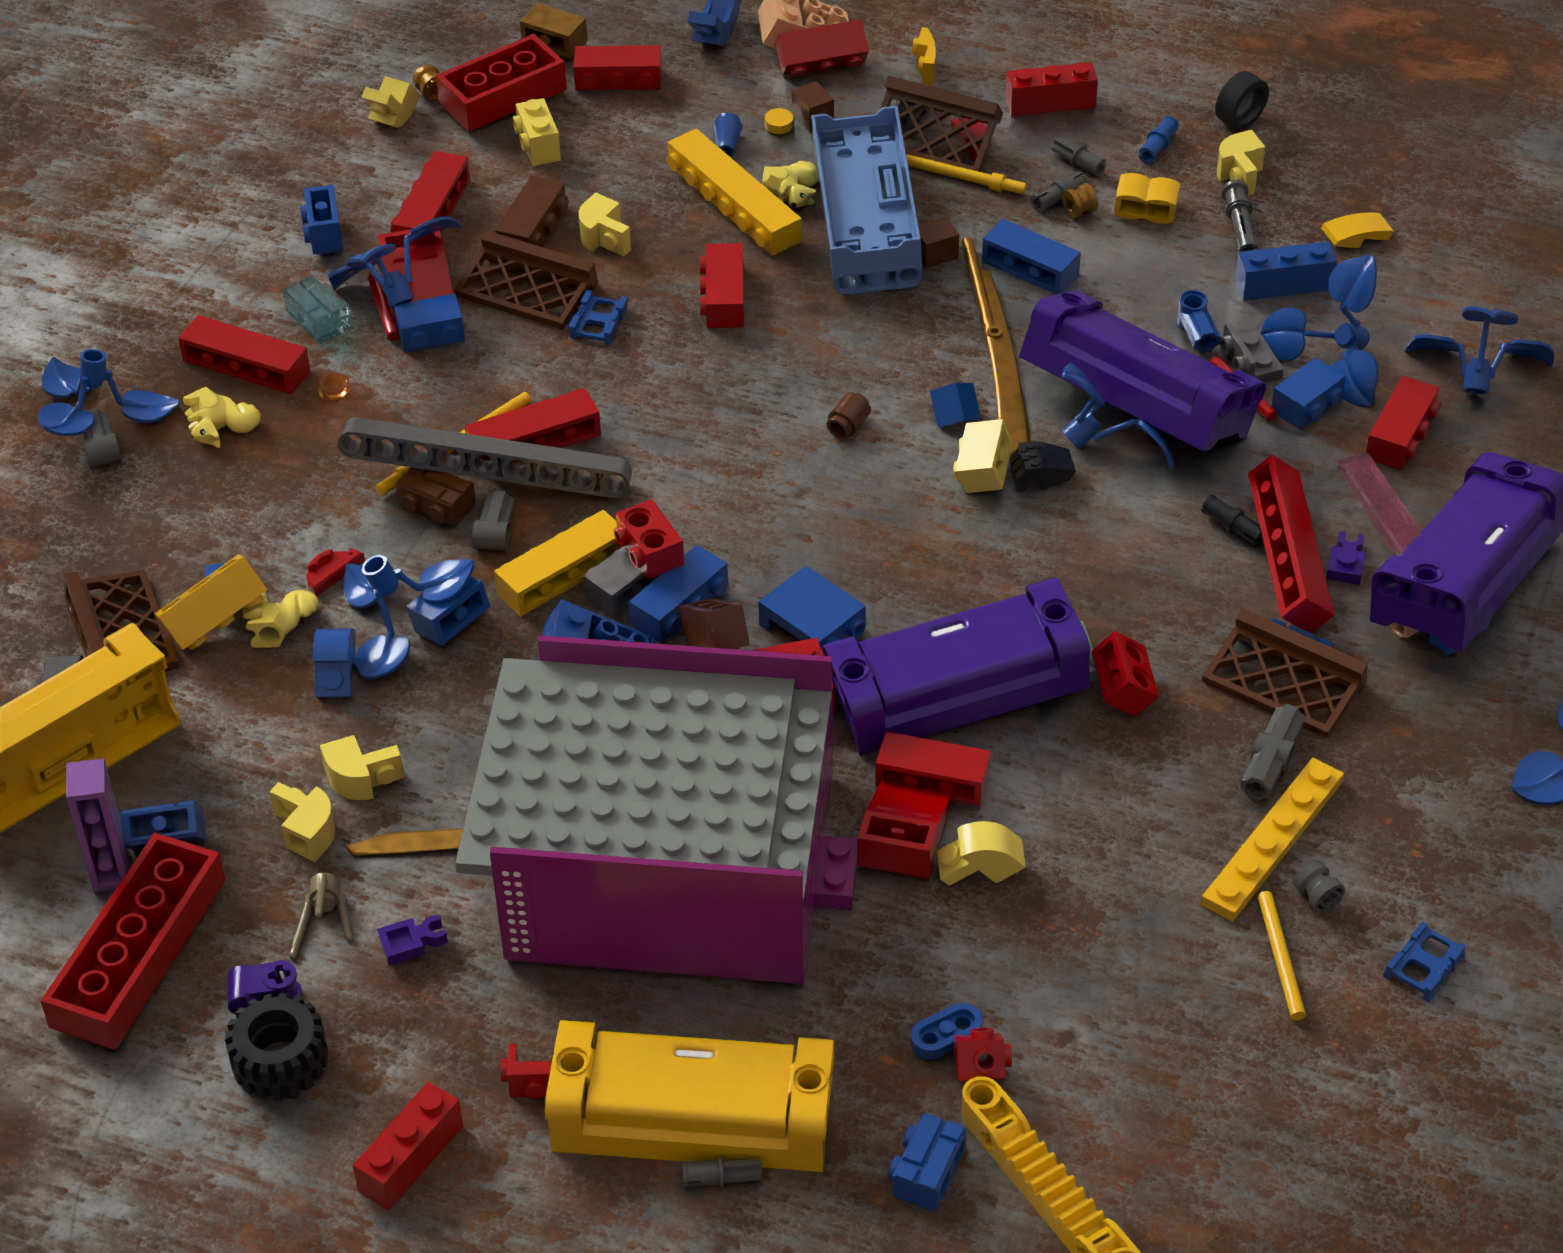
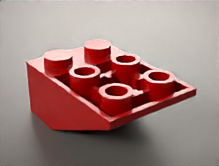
[378,229,453,322]
[857,780,952,879]

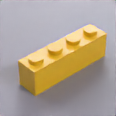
[494,510,622,617]

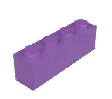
[66,758,130,892]

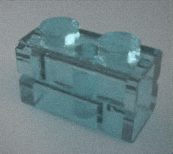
[283,275,351,344]

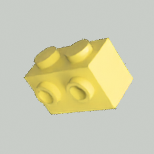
[512,98,561,166]
[953,419,1013,493]

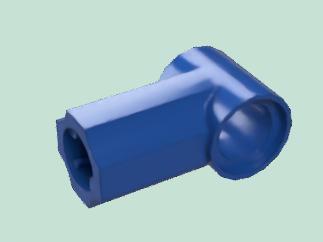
[1176,290,1221,353]

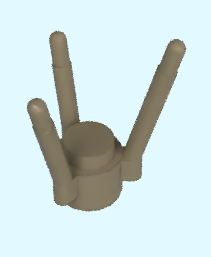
[289,873,353,959]

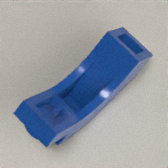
[687,0,742,46]

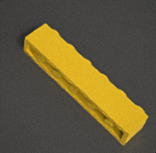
[667,128,802,256]

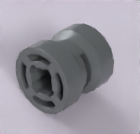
[1293,860,1345,913]

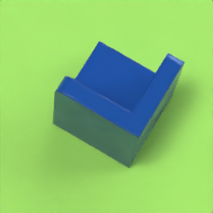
[930,382,981,428]

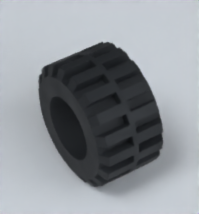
[225,993,328,1100]

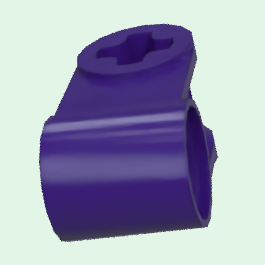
[228,960,303,1015]

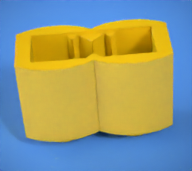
[1114,173,1180,224]

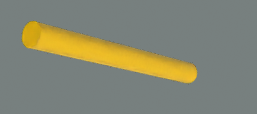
[1258,891,1306,1021]

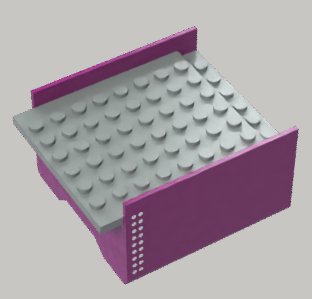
[455,635,857,985]

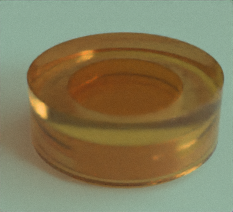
[317,373,350,402]

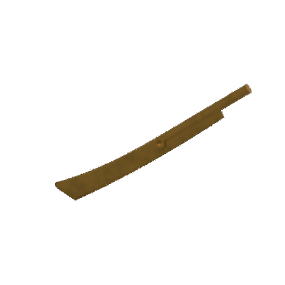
[961,237,1030,455]
[344,828,463,856]

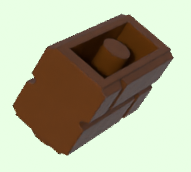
[396,467,476,527]

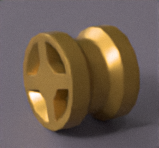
[412,64,440,101]
[1062,183,1098,219]

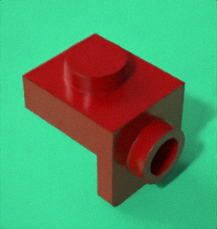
[501,1044,552,1099]

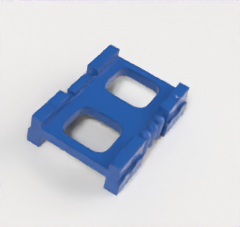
[568,290,628,345]
[1383,921,1466,1003]

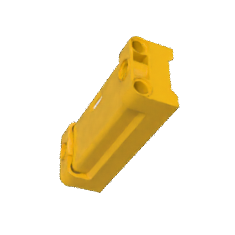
[0,623,181,833]
[545,1020,835,1172]

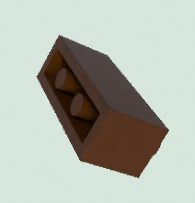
[495,175,569,247]
[679,599,750,650]

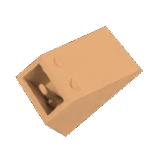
[758,0,849,49]

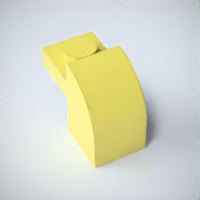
[361,76,420,128]
[1217,130,1265,195]
[579,192,631,256]
[320,735,404,801]
[270,782,335,862]
[937,821,1026,886]

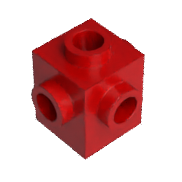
[954,1027,1012,1081]

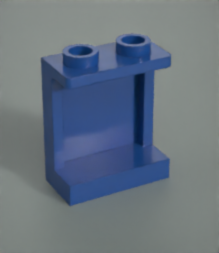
[758,566,866,655]

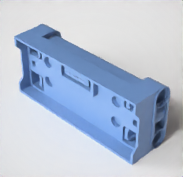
[811,106,923,294]

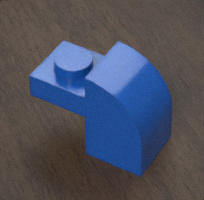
[313,628,356,698]

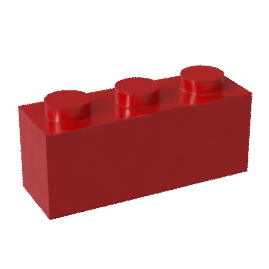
[775,19,869,77]
[573,45,662,90]
[1005,62,1098,117]
[700,243,744,328]
[1365,375,1442,471]
[875,731,991,806]
[353,1082,463,1210]

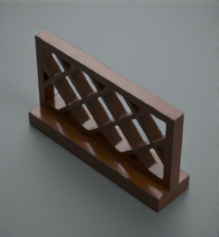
[880,76,1003,172]
[454,230,598,330]
[64,570,179,671]
[1202,608,1368,738]

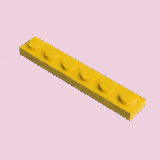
[1201,757,1344,922]

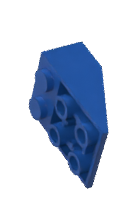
[537,599,655,661]

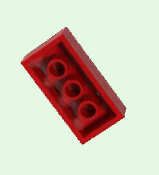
[436,34,567,132]

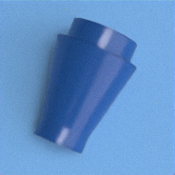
[714,113,743,157]

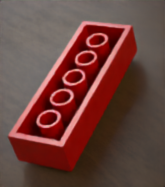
[40,833,226,1050]

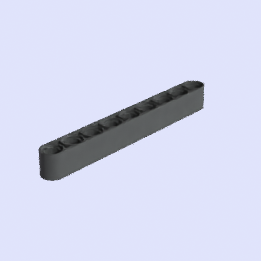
[337,417,632,498]

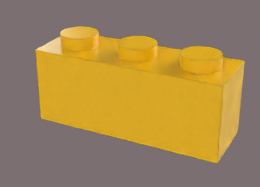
[155,554,268,650]

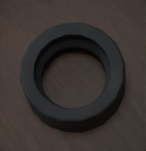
[1215,70,1269,130]

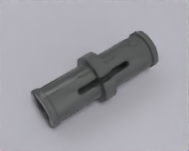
[1031,171,1089,213]

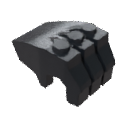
[1009,441,1076,492]

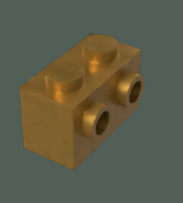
[520,3,588,59]

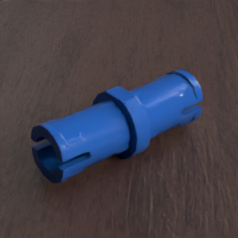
[1139,116,1179,164]

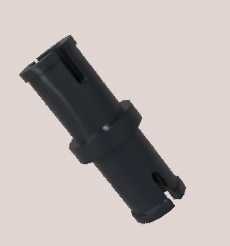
[1201,494,1263,547]

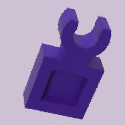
[1326,531,1366,585]
[377,915,448,966]

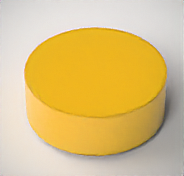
[764,108,794,135]

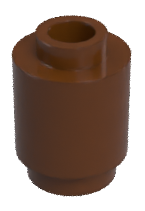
[826,392,871,439]

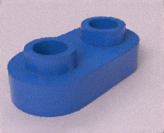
[911,1003,982,1060]

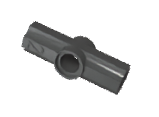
[1240,704,1305,801]

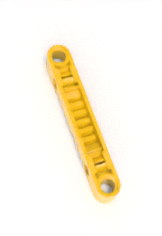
[961,1077,1141,1253]

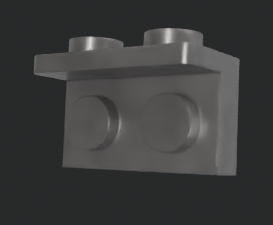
[1220,323,1284,382]

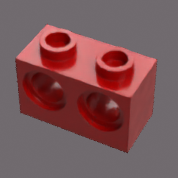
[614,499,684,579]
[1091,631,1159,717]

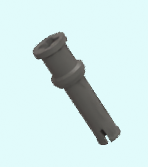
[1221,180,1258,252]

